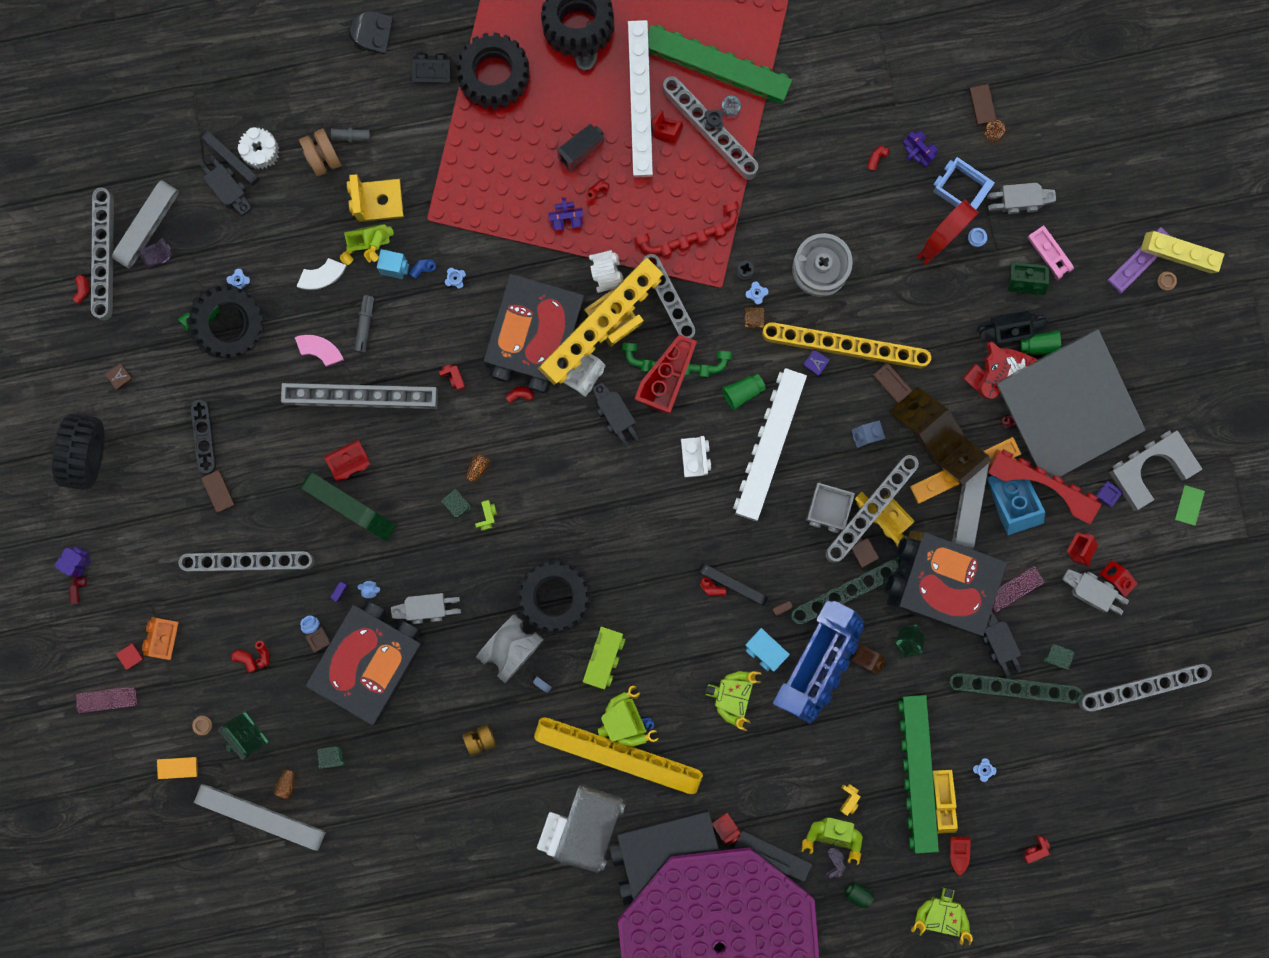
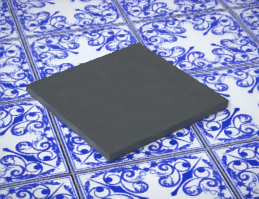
[996,329,1146,477]

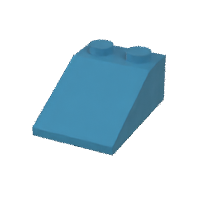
[987,475,1045,535]

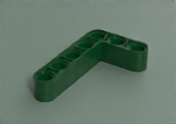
[300,471,397,542]

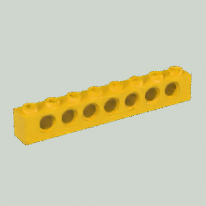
[537,258,663,385]

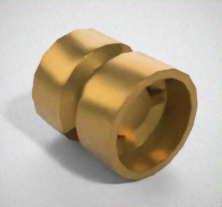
[462,724,497,757]

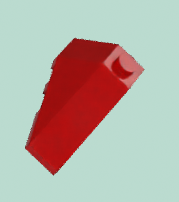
[634,334,697,414]

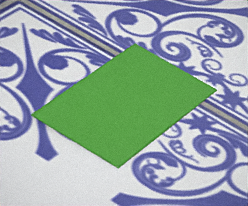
[1175,485,1205,526]

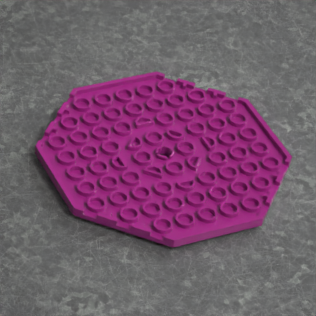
[618,847,819,958]

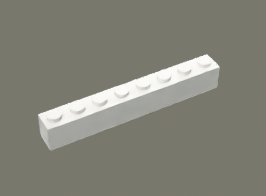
[628,20,653,178]
[733,368,807,522]

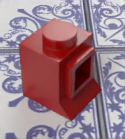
[1067,532,1098,567]

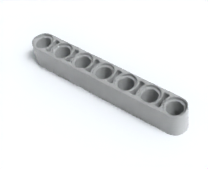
[663,77,758,180]
[91,188,114,321]
[826,455,919,563]
[178,551,315,572]
[1079,664,1212,711]
[194,784,326,851]

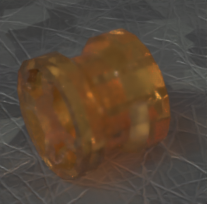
[984,120,1005,142]

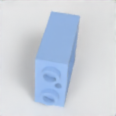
[933,157,995,209]

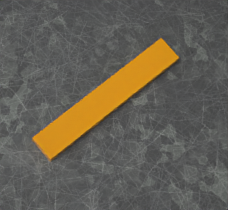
[910,437,1021,504]

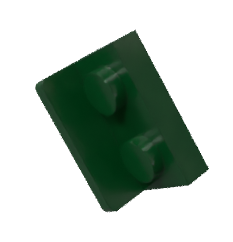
[1008,262,1049,295]

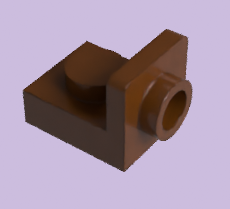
[852,644,885,675]

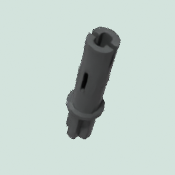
[354,295,374,353]

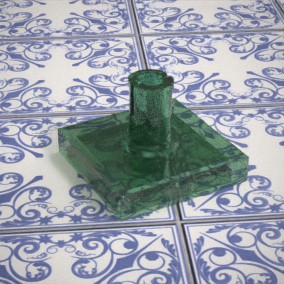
[218,712,269,760]

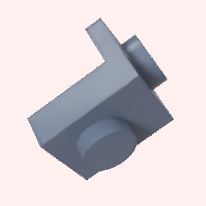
[852,420,886,448]

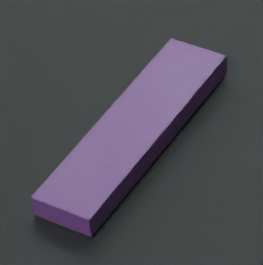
[1107,227,1170,294]

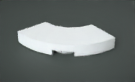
[297,258,347,290]

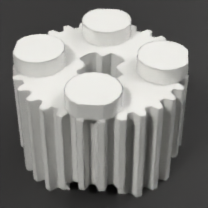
[238,127,279,170]
[589,250,624,293]

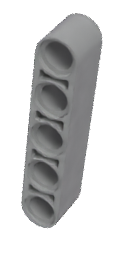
[112,180,179,268]
[643,254,695,339]
[952,461,989,550]

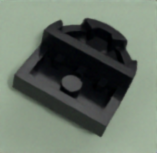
[349,11,392,55]

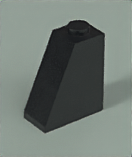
[557,124,604,172]

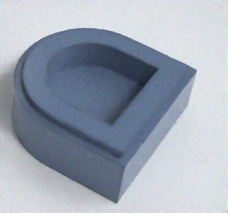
[533,676,552,693]

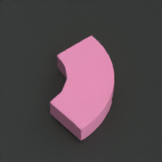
[295,335,344,367]

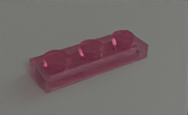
[992,566,1044,613]
[76,686,137,713]

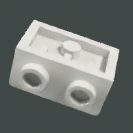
[563,354,606,397]
[681,436,711,478]
[537,812,568,857]

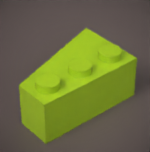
[583,627,626,689]

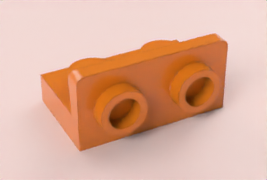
[142,617,178,660]

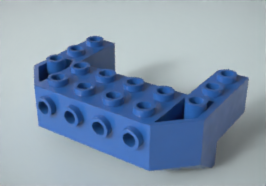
[773,600,865,724]

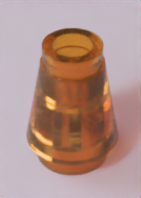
[465,453,490,483]
[273,770,295,800]

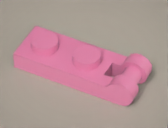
[1027,225,1074,280]

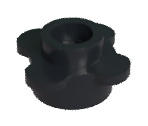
[705,110,724,129]

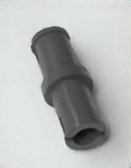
[331,127,370,143]

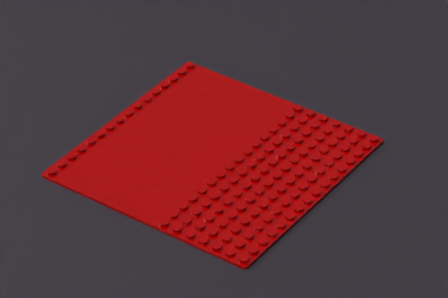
[427,0,788,288]

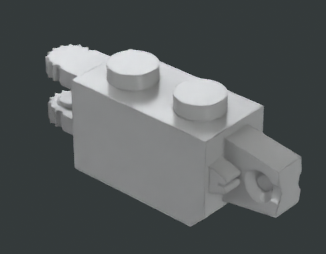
[987,183,1056,214]
[1062,569,1129,615]
[391,593,461,624]

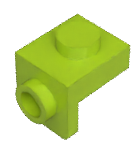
[475,500,497,531]

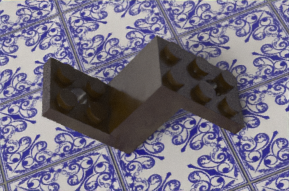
[889,387,992,485]

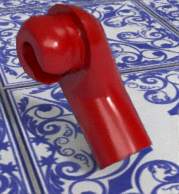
[867,146,889,171]
[72,275,90,304]
[700,577,727,596]
[231,650,257,673]

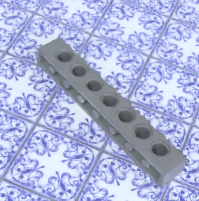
[281,383,438,409]

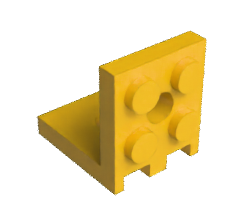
[347,174,404,222]
[584,289,644,347]

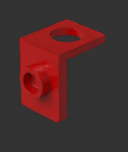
[1100,560,1137,597]

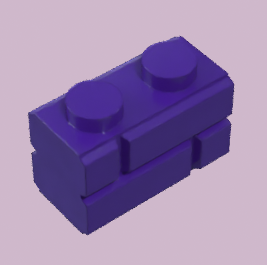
[55,546,91,577]

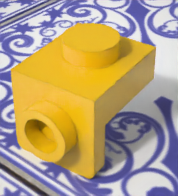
[840,784,861,816]

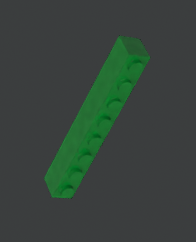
[648,25,792,105]
[898,695,939,853]

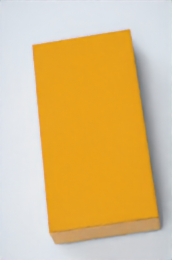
[157,757,198,779]

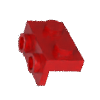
[324,439,370,481]

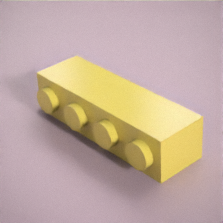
[1141,231,1224,274]

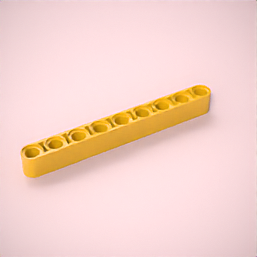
[762,323,931,369]
[534,718,703,794]

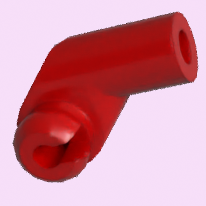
[586,180,609,200]
[504,386,534,404]
[255,641,270,668]

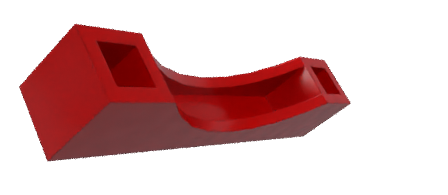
[988,449,1102,524]

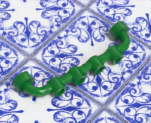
[622,343,732,377]

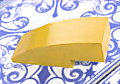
[932,770,958,834]

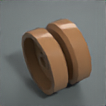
[299,128,342,177]

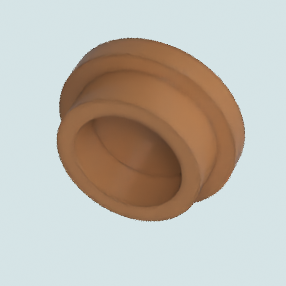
[1157,272,1177,291]
[192,716,212,735]

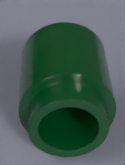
[844,882,874,909]

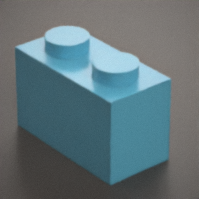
[377,249,409,279]
[745,628,790,672]

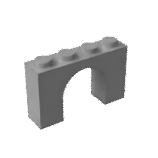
[1109,430,1202,511]

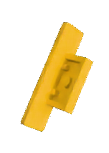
[855,492,914,546]

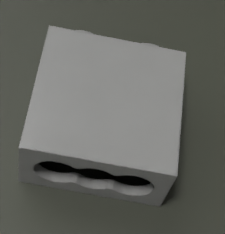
[806,483,855,533]

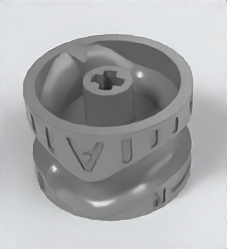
[792,233,853,297]
[476,614,544,683]

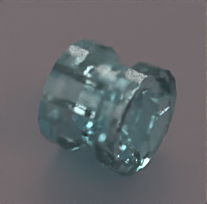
[721,96,741,118]

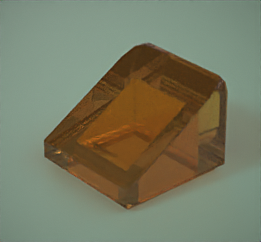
[744,307,764,327]

